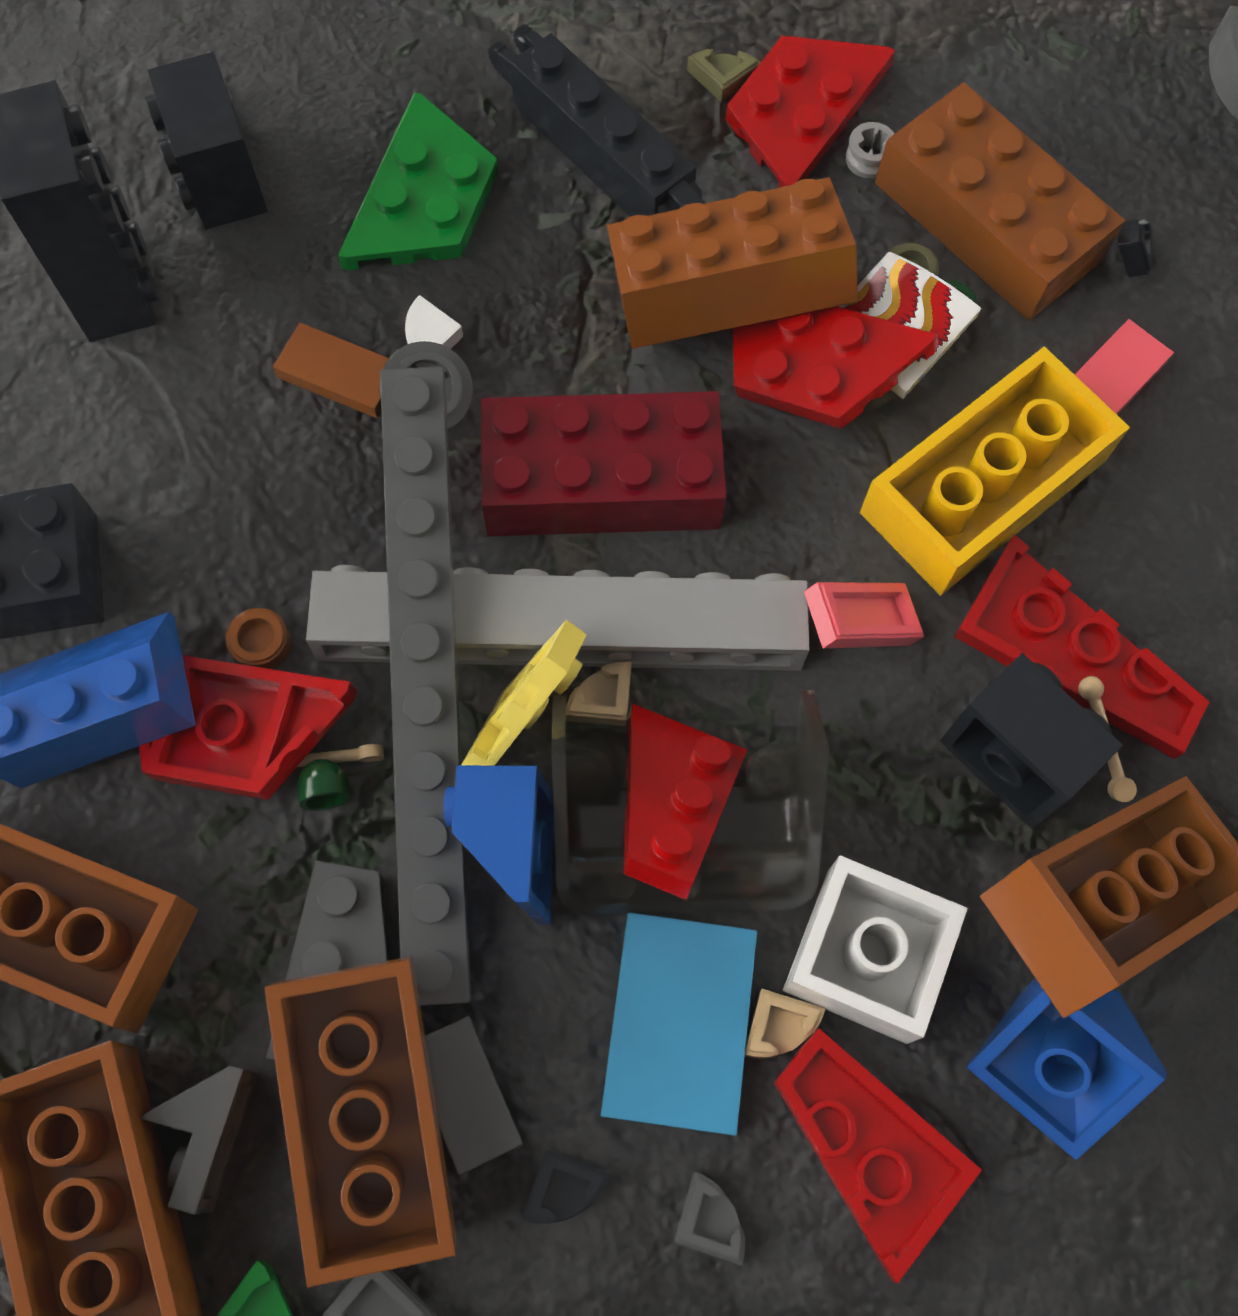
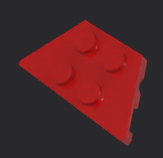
[726,35,895,188]
[733,306,938,429]
[139,655,358,800]

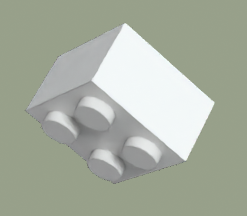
[783,855,968,1044]

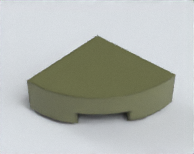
[687,49,761,102]

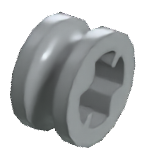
[846,122,895,179]

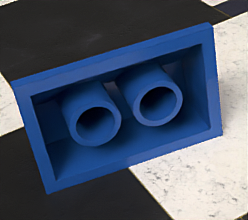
[0,612,196,789]

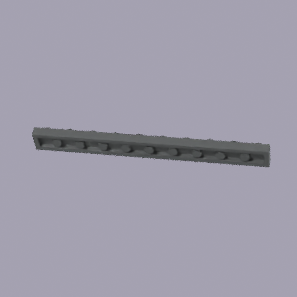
[380,366,471,1006]

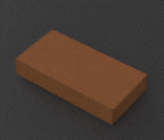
[273,322,389,419]

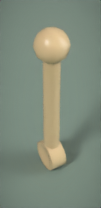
[1078,676,1137,802]
[297,744,384,767]

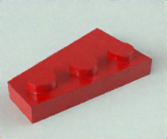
[623,704,747,900]
[773,1028,982,1284]

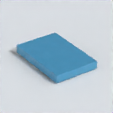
[601,913,757,1136]

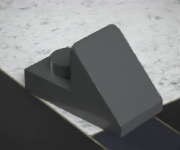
[141,1066,259,1214]

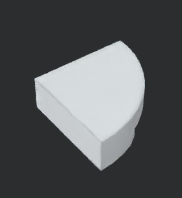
[405,295,463,349]

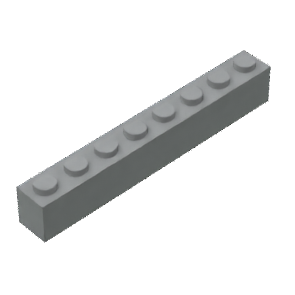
[306,565,809,671]

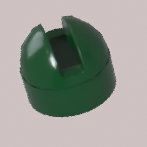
[297,759,351,811]

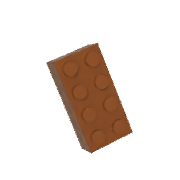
[875,82,1125,321]
[607,177,858,349]
[980,776,1238,1019]
[0,824,199,1034]
[264,956,456,1288]
[0,1040,203,1316]

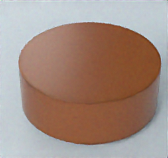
[226,608,292,669]

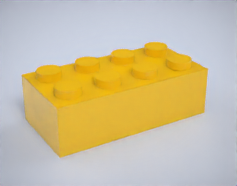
[859,346,1130,596]

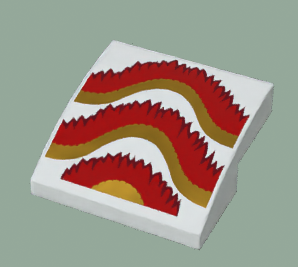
[839,252,982,399]

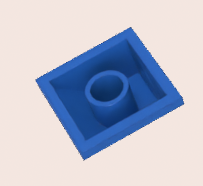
[443,765,557,925]
[966,978,1167,1160]

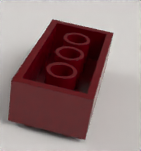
[481,391,726,536]

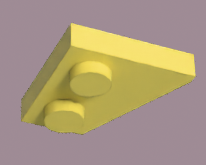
[461,619,587,766]

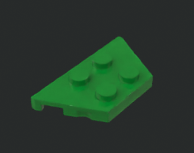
[338,92,498,270]

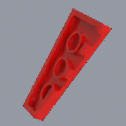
[954,534,1209,759]

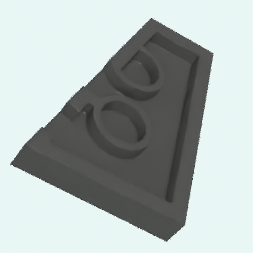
[266,860,390,1061]

